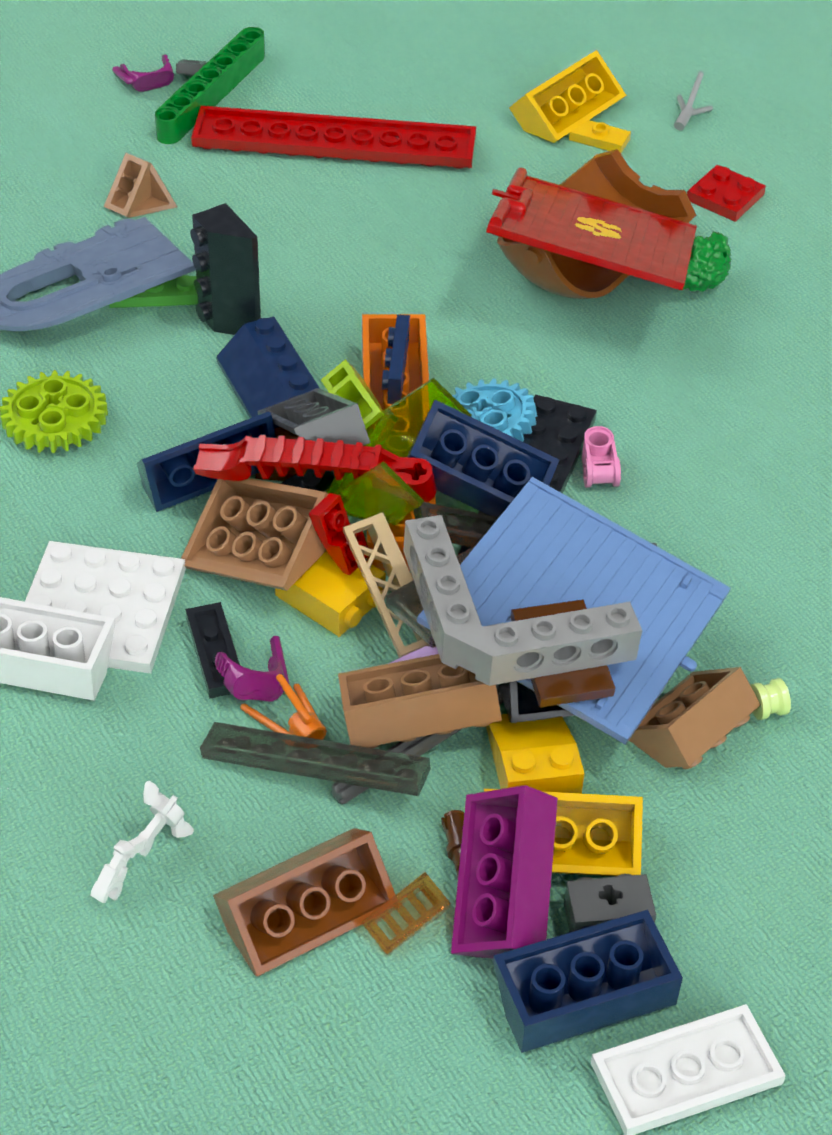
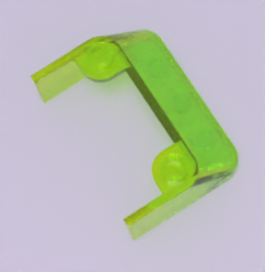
[326,377,472,526]

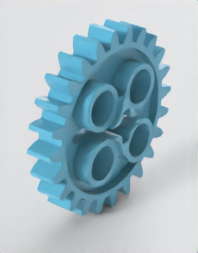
[439,378,537,442]

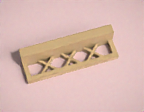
[343,512,436,658]

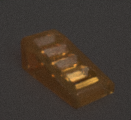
[361,872,451,955]

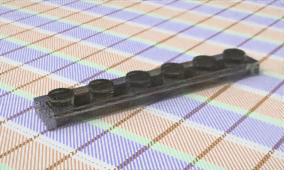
[200,722,431,796]

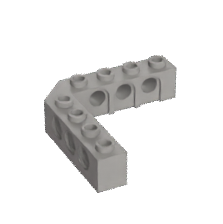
[403,515,642,686]

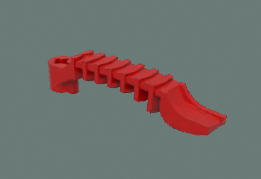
[193,435,436,504]

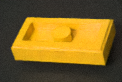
[569,118,631,153]

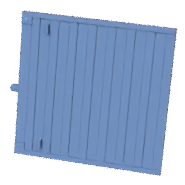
[417,477,731,745]

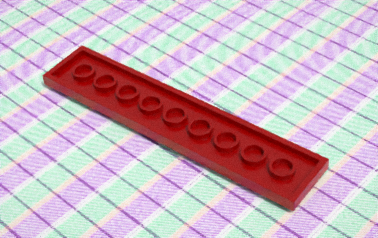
[191,106,477,169]

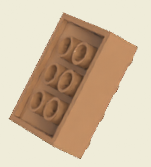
[181,478,347,591]

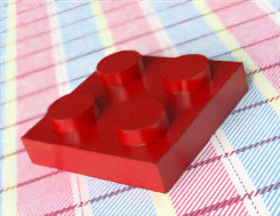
[687,165,766,222]

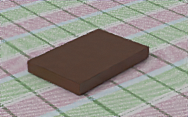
[510,599,616,707]

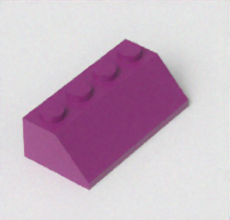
[451,785,558,959]

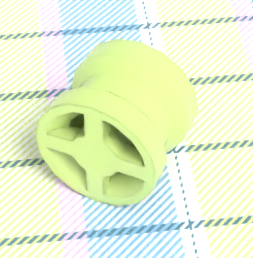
[750,678,791,720]

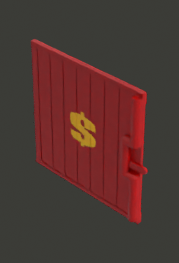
[486,167,697,291]

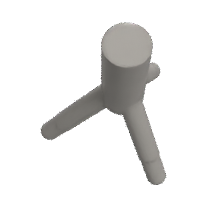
[674,71,713,131]

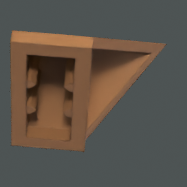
[104,153,177,218]

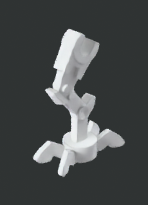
[90,781,194,903]

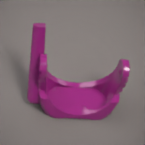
[112,54,174,92]
[215,635,290,702]

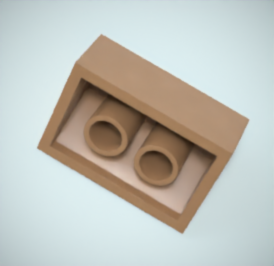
[629,667,761,769]

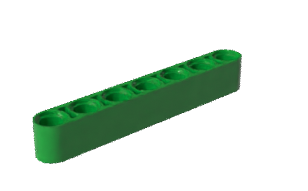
[155,27,265,144]

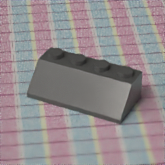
[257,388,370,445]

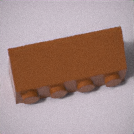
[213,828,400,977]

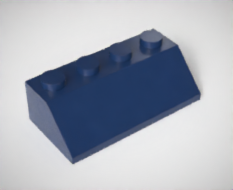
[216,316,320,429]
[407,400,559,519]
[137,411,276,512]
[493,909,683,1053]

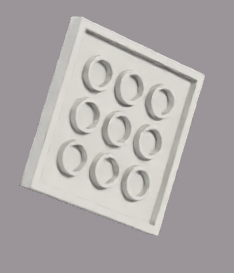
[25,541,186,674]

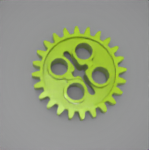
[0,370,108,453]

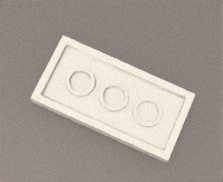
[591,1004,786,1135]

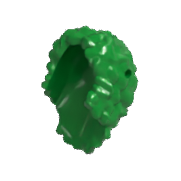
[683,231,732,292]

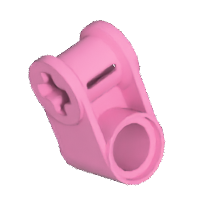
[581,426,621,488]

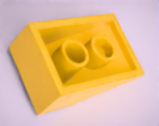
[486,714,585,794]

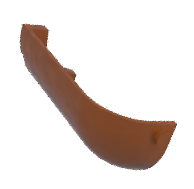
[497,149,697,299]

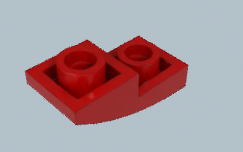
[308,493,368,575]

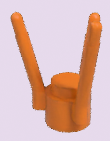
[240,674,327,749]

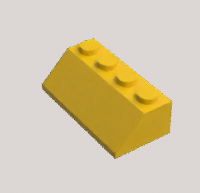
[509,50,627,143]
[483,788,643,876]

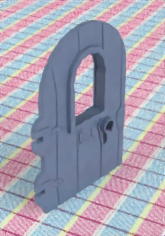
[0,217,196,332]

